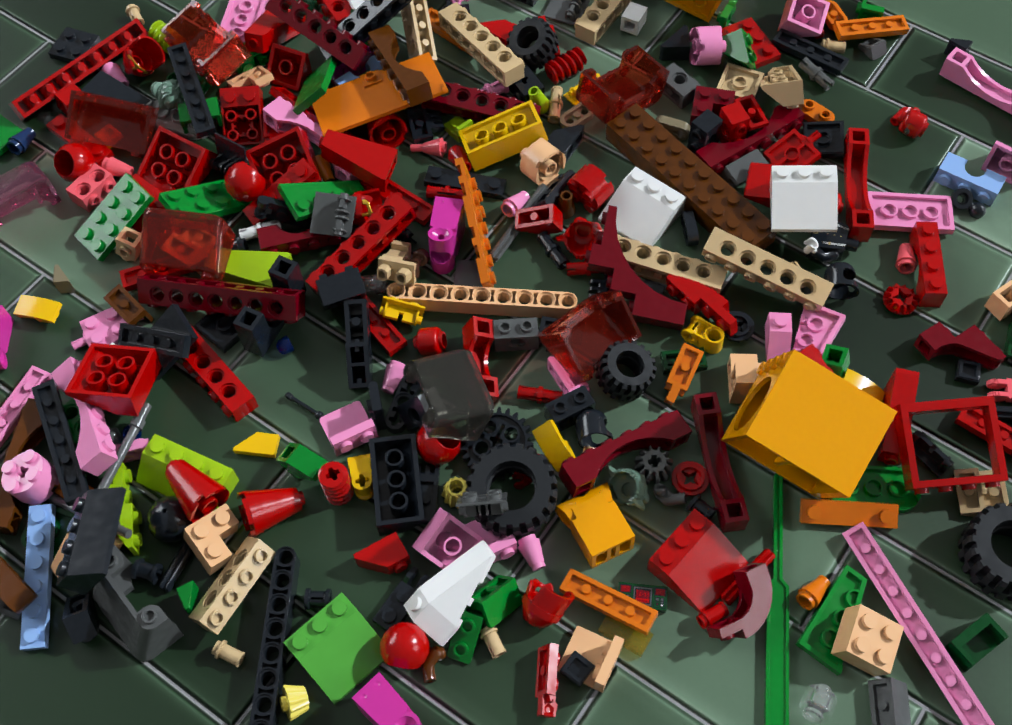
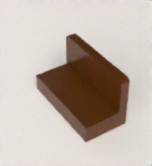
[103,284,154,325]

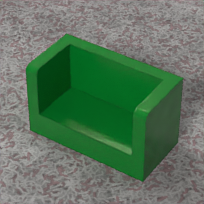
[178,97,223,134]

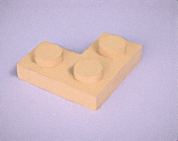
[226,65,274,88]

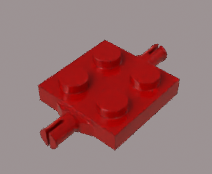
[763,128,822,166]

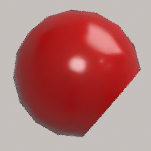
[54,143,96,182]
[224,161,266,202]
[416,420,461,465]
[380,622,430,669]

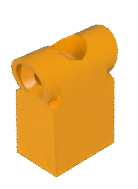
[555,482,635,569]

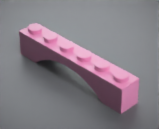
[939,47,1012,115]
[262,96,360,181]
[51,356,118,477]

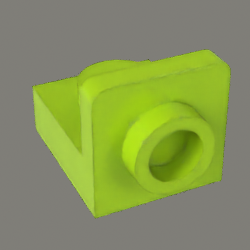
[444,116,473,143]

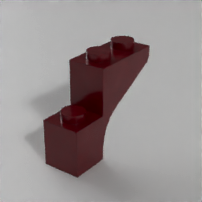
[914,321,1007,370]

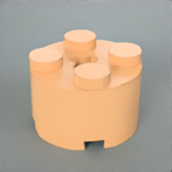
[520,138,566,186]

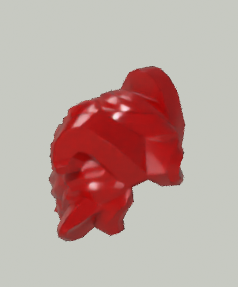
[556,217,603,260]

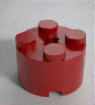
[567,164,614,213]

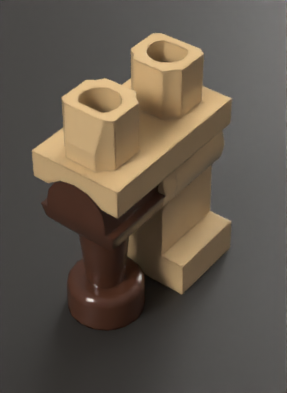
[377,240,430,285]

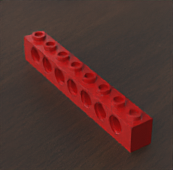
[8,18,148,121]

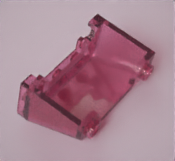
[0,161,62,226]

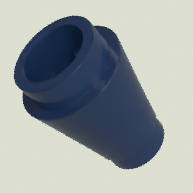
[7,127,36,155]

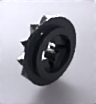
[724,311,755,343]

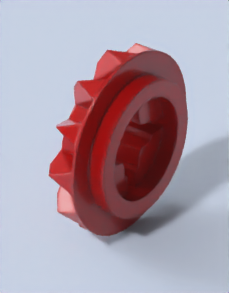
[883,283,918,315]
[672,461,709,497]

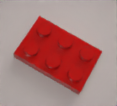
[722,17,781,69]

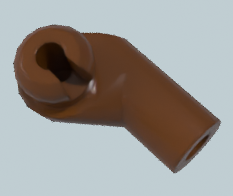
[422,645,446,683]

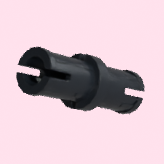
[536,231,570,270]

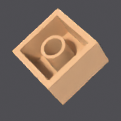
[831,604,904,676]

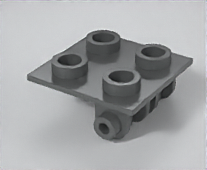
[543,0,590,26]
[310,192,357,238]
[455,489,508,518]

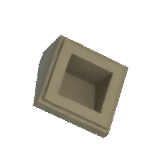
[53,264,76,294]

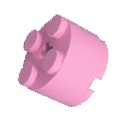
[689,26,727,66]
[1,449,59,505]

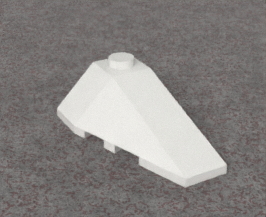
[404,540,496,646]

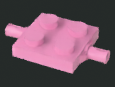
[71,307,144,350]

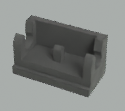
[720,149,769,188]

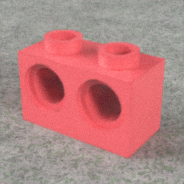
[66,163,117,213]

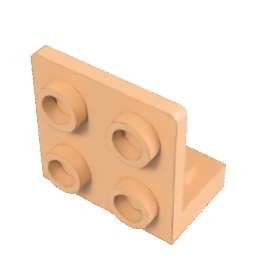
[557,626,625,693]

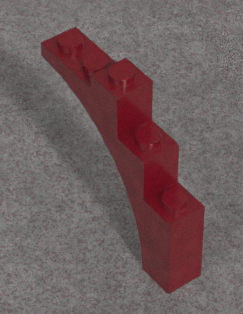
[584,205,687,331]

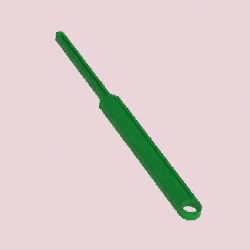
[764,473,789,725]

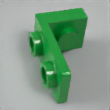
[855,0,885,19]
[447,606,485,664]

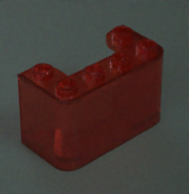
[160,0,252,87]
[576,45,670,125]

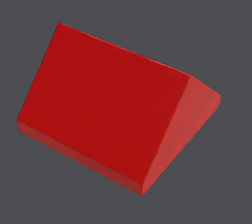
[267,43,312,91]

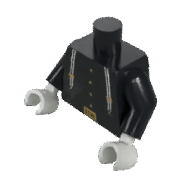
[804,220,859,263]

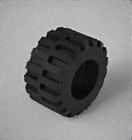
[506,16,559,71]
[595,340,657,401]

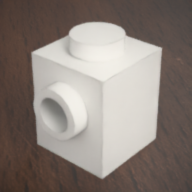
[620,1,648,36]

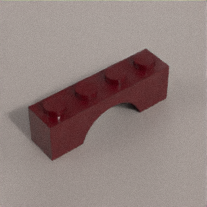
[257,224,345,255]

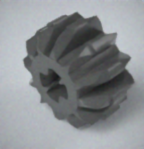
[634,445,673,485]

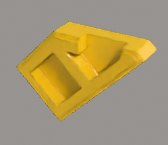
[233,432,280,458]

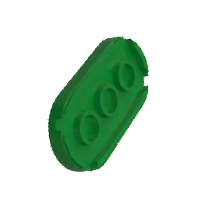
[829,465,921,513]

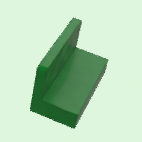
[467,575,522,628]

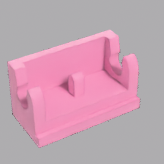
[547,351,590,395]

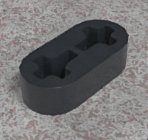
[680,210,699,246]

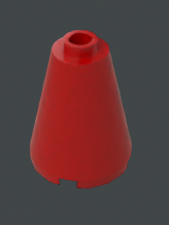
[366,113,407,148]
[165,459,230,523]
[237,487,305,537]

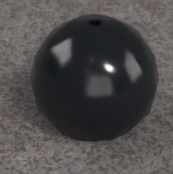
[147,496,193,543]

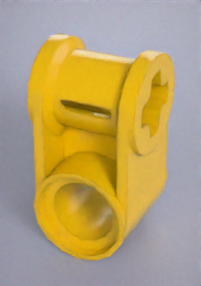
[681,315,725,354]
[347,453,374,500]

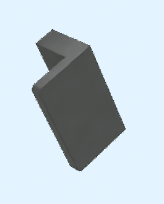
[868,677,911,725]

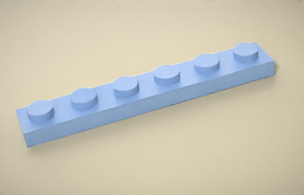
[20,504,56,651]

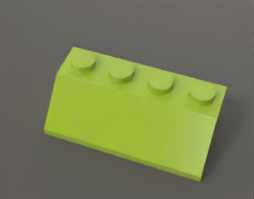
[136,434,239,511]

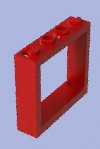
[893,395,1009,494]

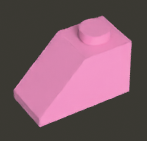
[765,312,792,361]

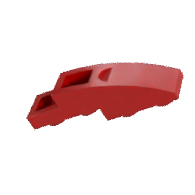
[666,275,738,336]

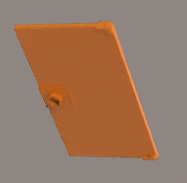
[312,52,449,136]

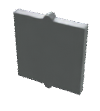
[453,259,493,287]

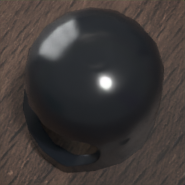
[824,262,859,300]
[575,409,613,448]

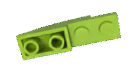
[109,462,143,556]

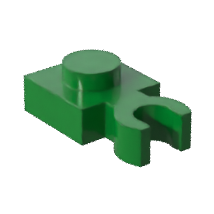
[716,0,738,28]

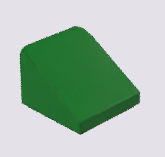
[176,581,199,615]

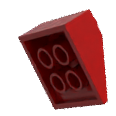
[137,126,217,192]
[246,126,322,191]
[65,343,162,417]
[647,509,749,612]

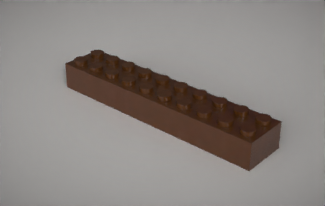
[606,103,777,264]

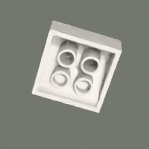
[770,165,838,232]
[598,167,686,246]

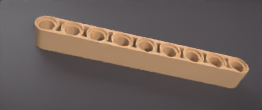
[386,282,578,320]

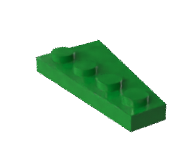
[277,180,365,222]
[795,565,867,676]

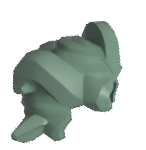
[150,79,185,110]
[607,465,650,511]

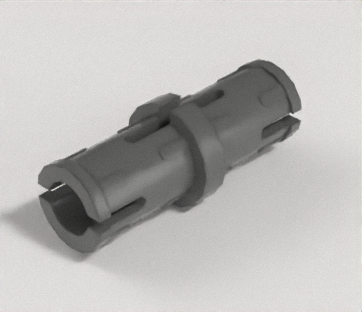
[798,57,835,91]

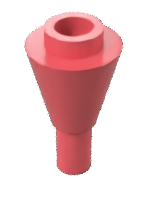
[410,137,447,158]

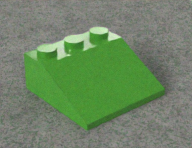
[283,592,384,705]

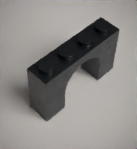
[233,255,307,357]

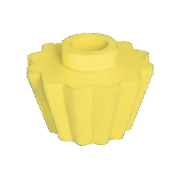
[441,476,467,509]
[279,685,309,721]

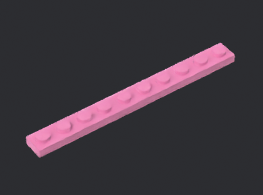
[842,522,995,725]

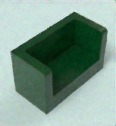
[945,613,1009,672]

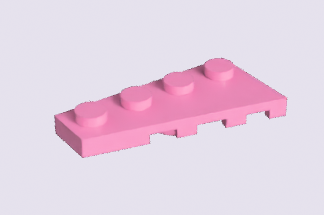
[793,307,846,355]

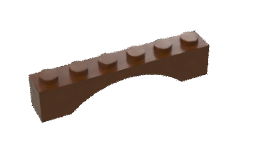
[367,25,433,107]
[0,398,46,536]

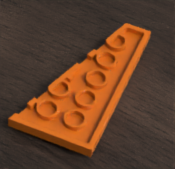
[454,157,497,288]

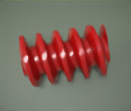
[544,47,587,85]
[318,461,354,506]

